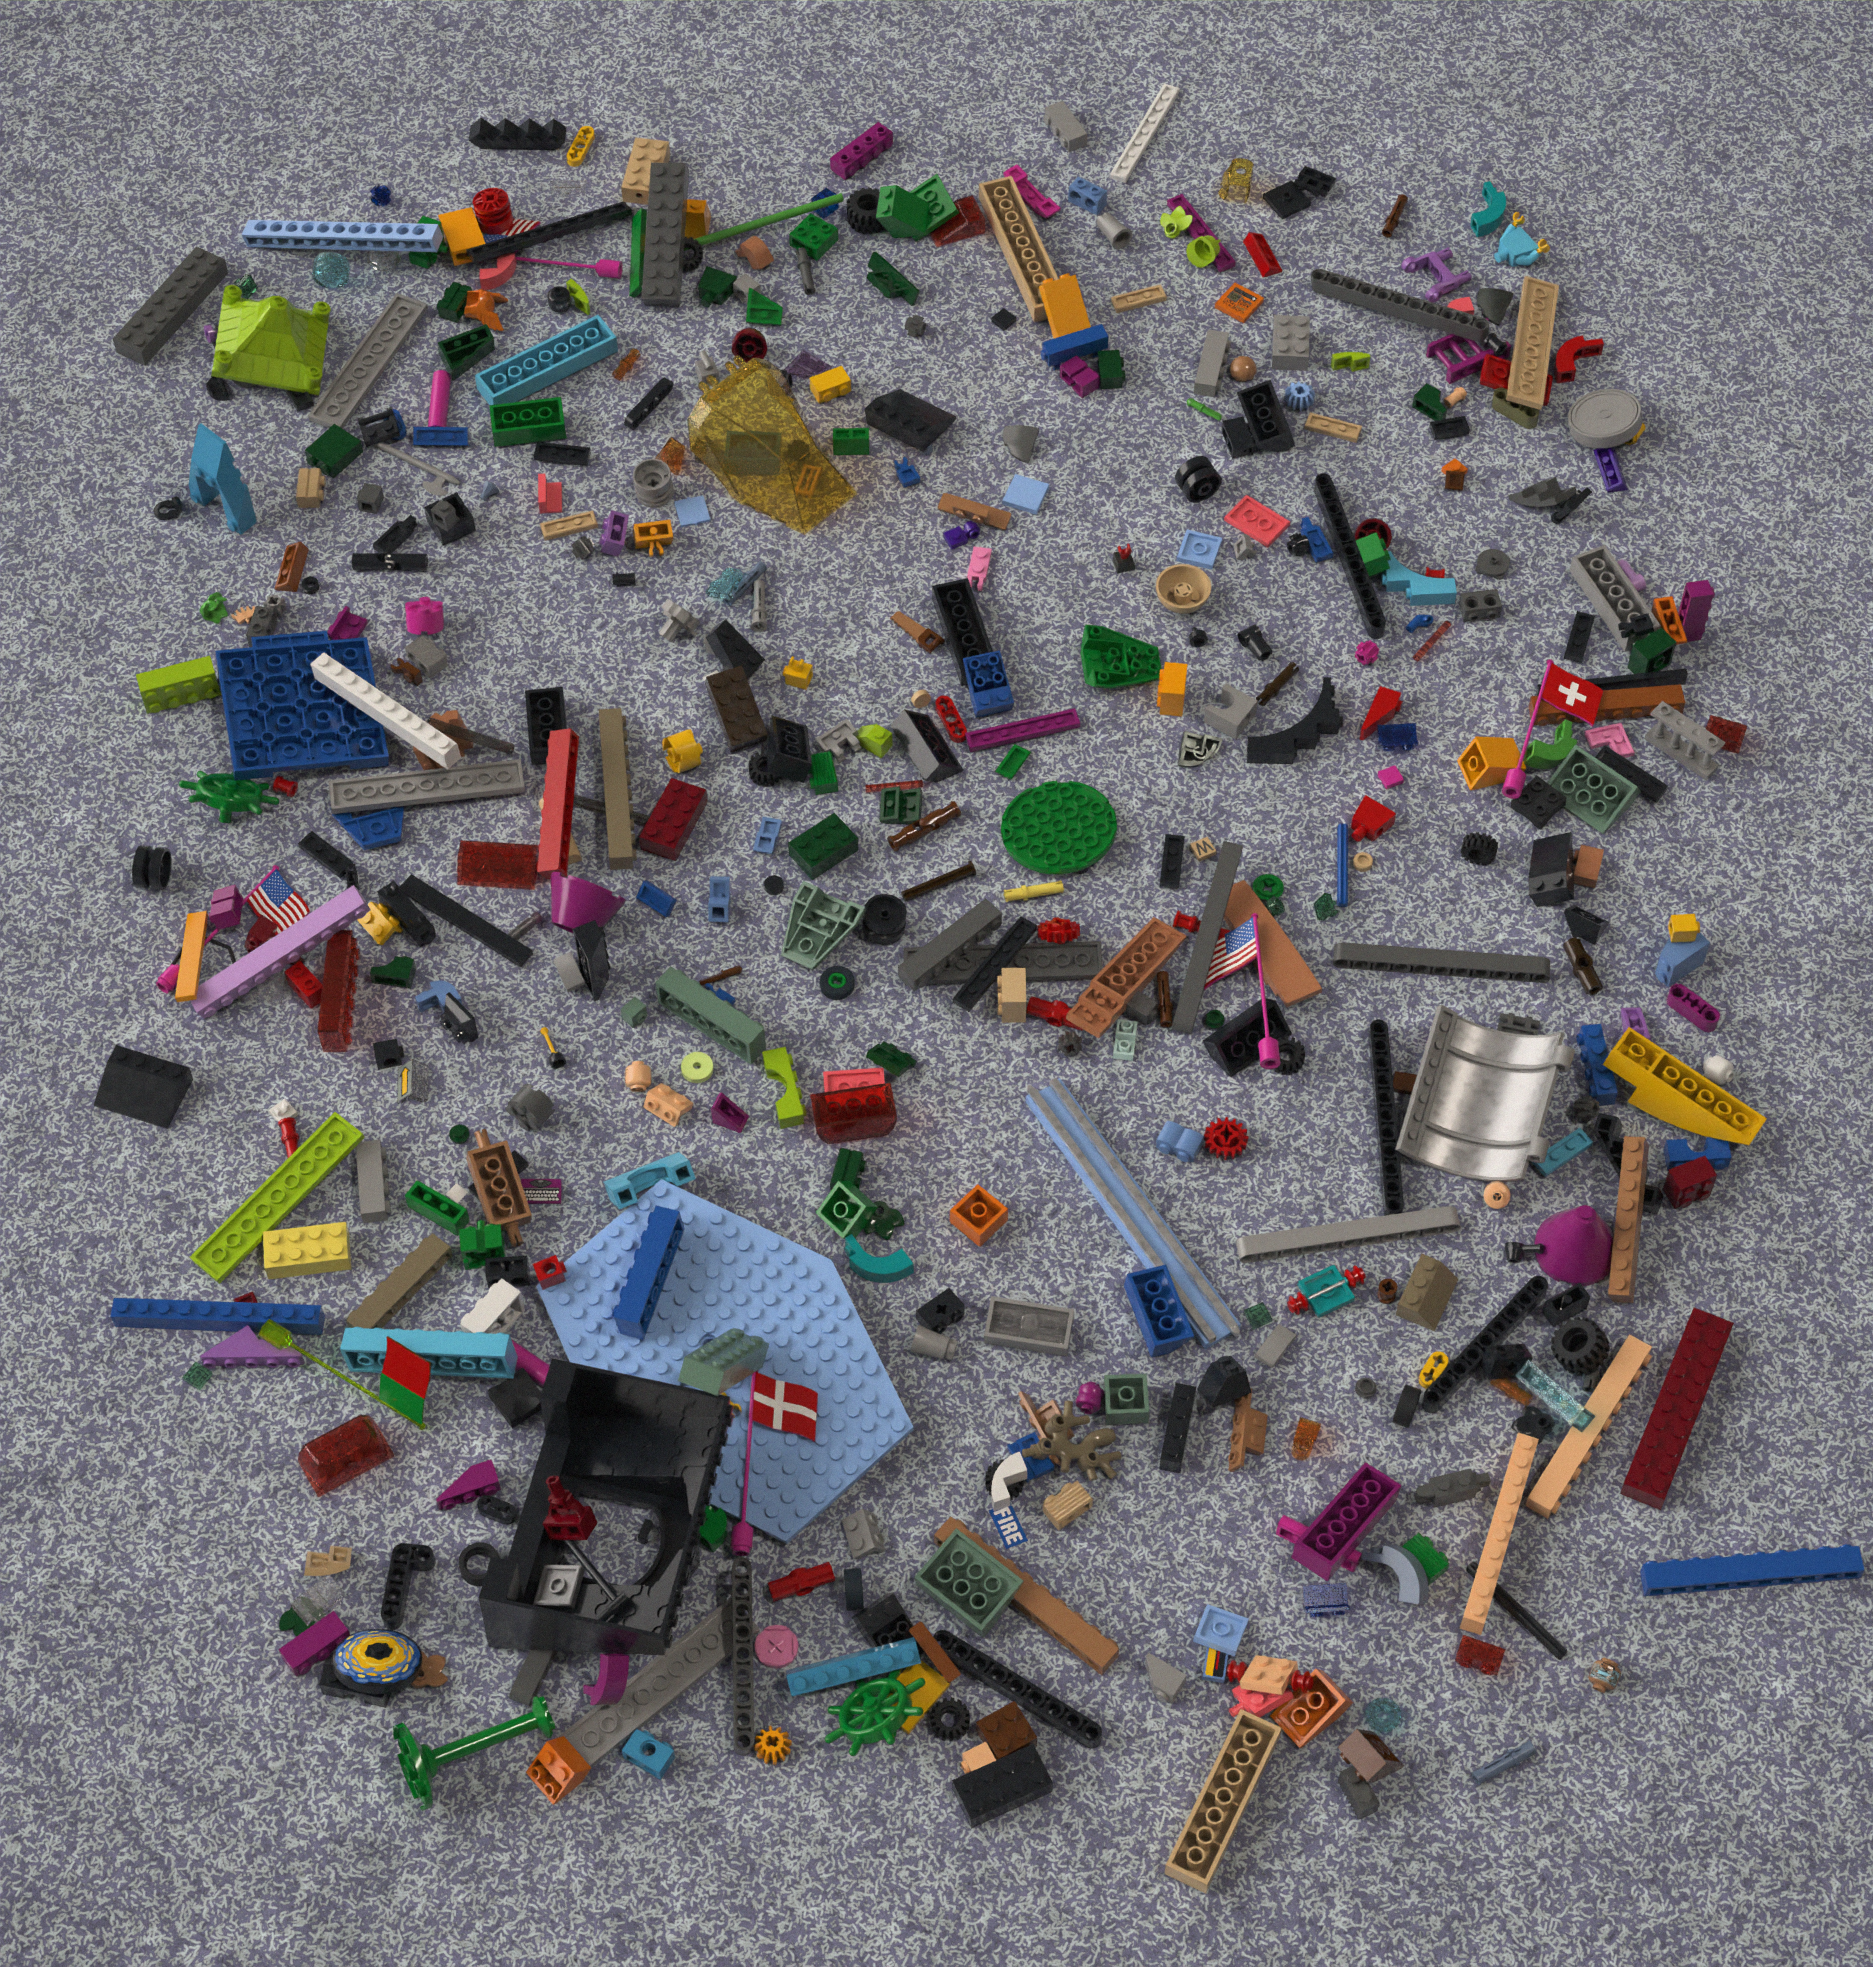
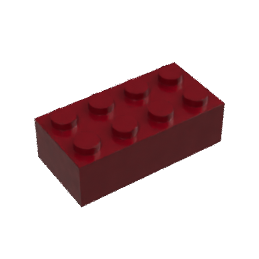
[639,778,708,861]

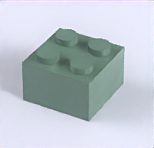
[1103,1374,1149,1425]

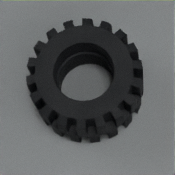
[847,187,885,234]
[1551,1317,1610,1376]

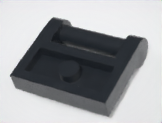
[358,407,400,447]
[1551,487,1592,524]

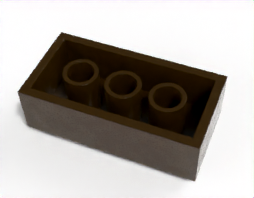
[705,665,768,753]

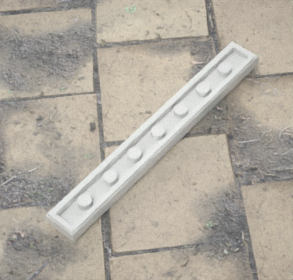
[1110,83,1180,183]

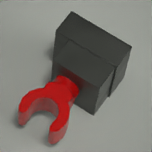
[1113,543,1135,574]

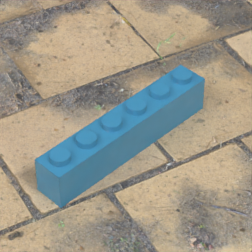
[786,1637,921,1696]

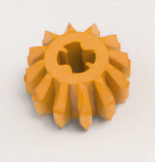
[754,1725,792,1765]

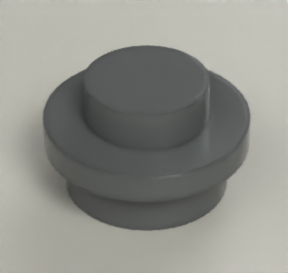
[1355,1377,1376,1398]

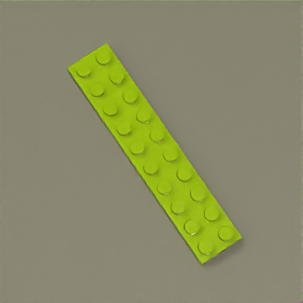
[189,1112,365,1284]

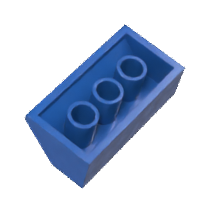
[1124,1265,1194,1358]

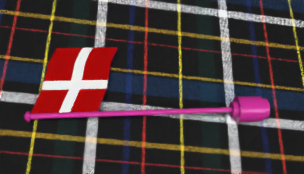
[730,1370,818,1556]

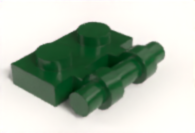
[866,1041,917,1077]

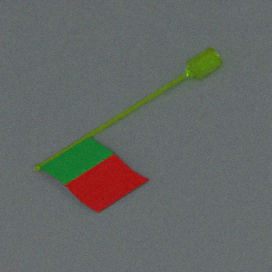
[258,1319,431,1430]

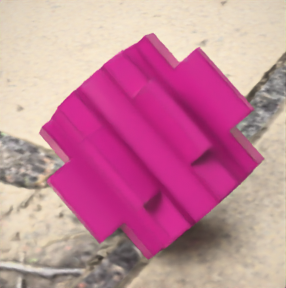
[1355,640,1379,665]

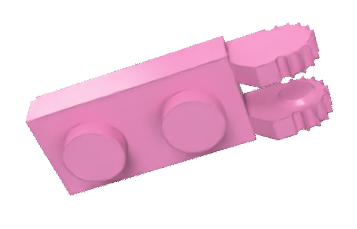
[967,546,992,591]

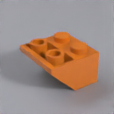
[526,1736,591,1805]

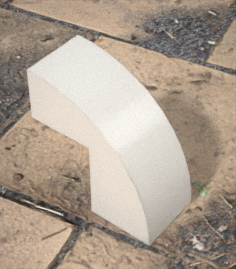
[991,1452,1027,1511]

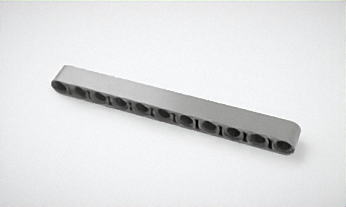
[1236,1206,1461,1263]

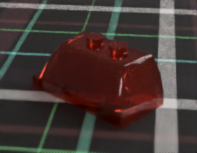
[810,1083,897,1144]
[298,1414,395,1497]

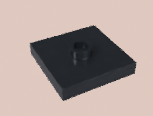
[1263,180,1311,219]

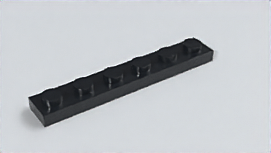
[953,916,1037,1012]

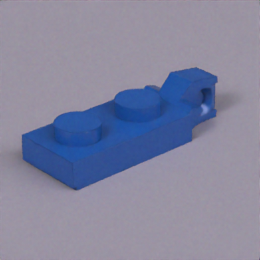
[1300,517,1333,563]

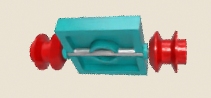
[1287,1265,1366,1318]

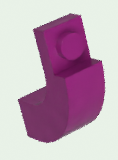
[583,1653,629,1705]

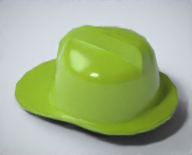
[1186,235,1221,268]

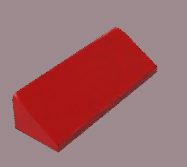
[1243,232,1282,277]

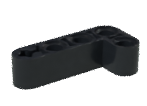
[381,1543,436,1630]

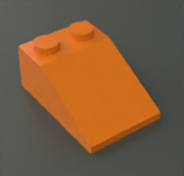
[1270,1668,1353,1748]

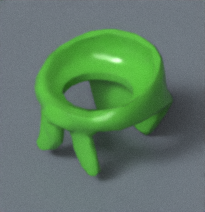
[199,592,228,624]

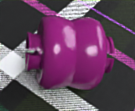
[1075,1382,1104,1414]

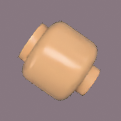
[625,1061,651,1092]
[1484,1181,1511,1209]

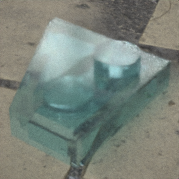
[705,568,743,600]

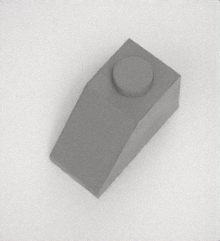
[1145,1653,1187,1704]

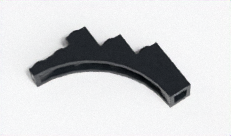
[1247,677,1343,765]

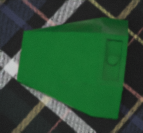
[1080,624,1162,689]

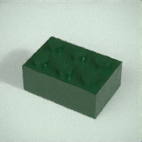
[788,813,859,880]

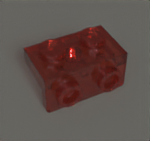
[1455,1635,1506,1676]

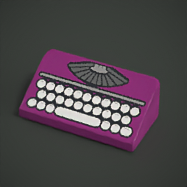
[520,1179,563,1204]

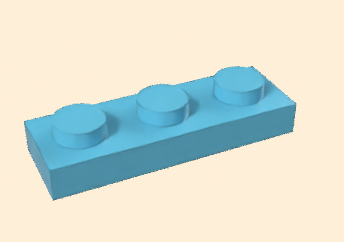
[1532,1128,1593,1177]

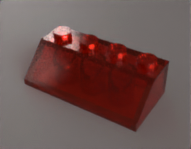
[457,840,539,890]

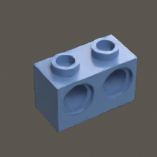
[1068,177,1107,215]

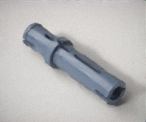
[722,561,767,606]
[1471,1741,1536,1785]

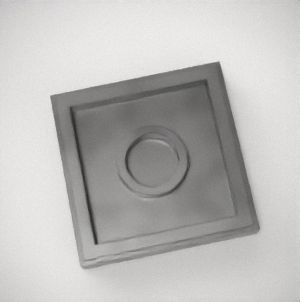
[533,1565,585,1609]

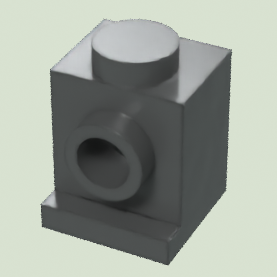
[431,500,460,532]

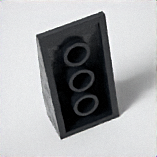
[767,715,812,783]
[1528,832,1574,907]

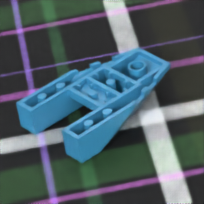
[189,423,257,535]

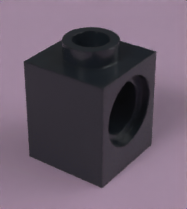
[373,1039,405,1070]

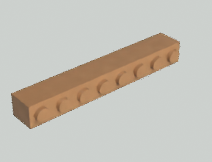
[1608,1136,1649,1303]

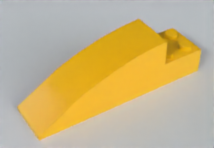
[1603,1027,1767,1145]

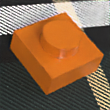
[1441,458,1468,475]

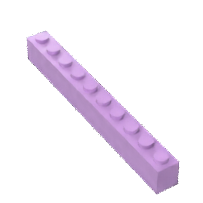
[190,885,371,1019]

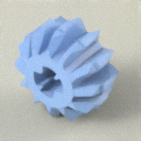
[1284,380,1315,411]

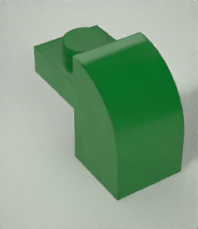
[699,1506,728,1553]

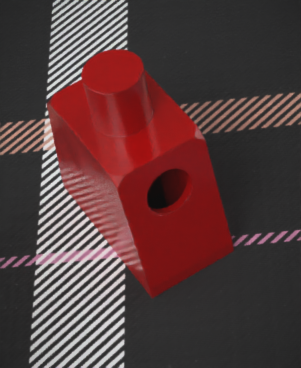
[1351,795,1396,842]

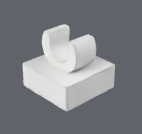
[269,1099,298,1122]

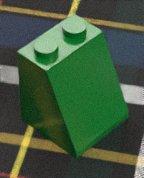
[876,185,930,238]

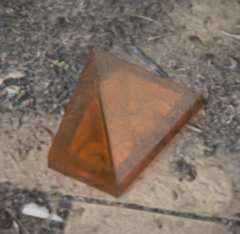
[655,437,685,475]

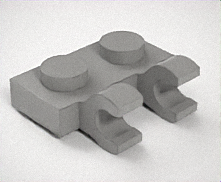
[816,718,862,763]

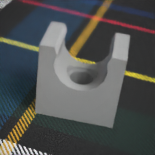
[1204,683,1258,739]

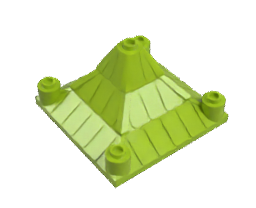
[211,285,331,395]

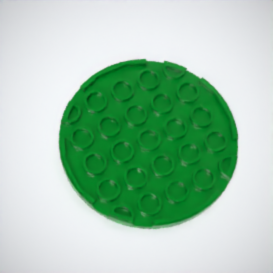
[1001,781,1117,874]

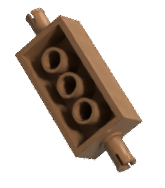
[466,1129,532,1247]

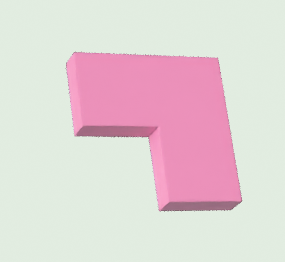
[1585,723,1635,758]

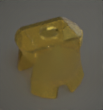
[1218,158,1254,204]

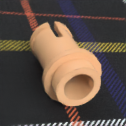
[1443,387,1467,408]

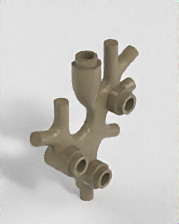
[1022,1401,1121,1481]

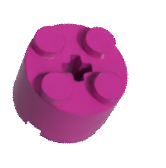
[405,597,444,635]

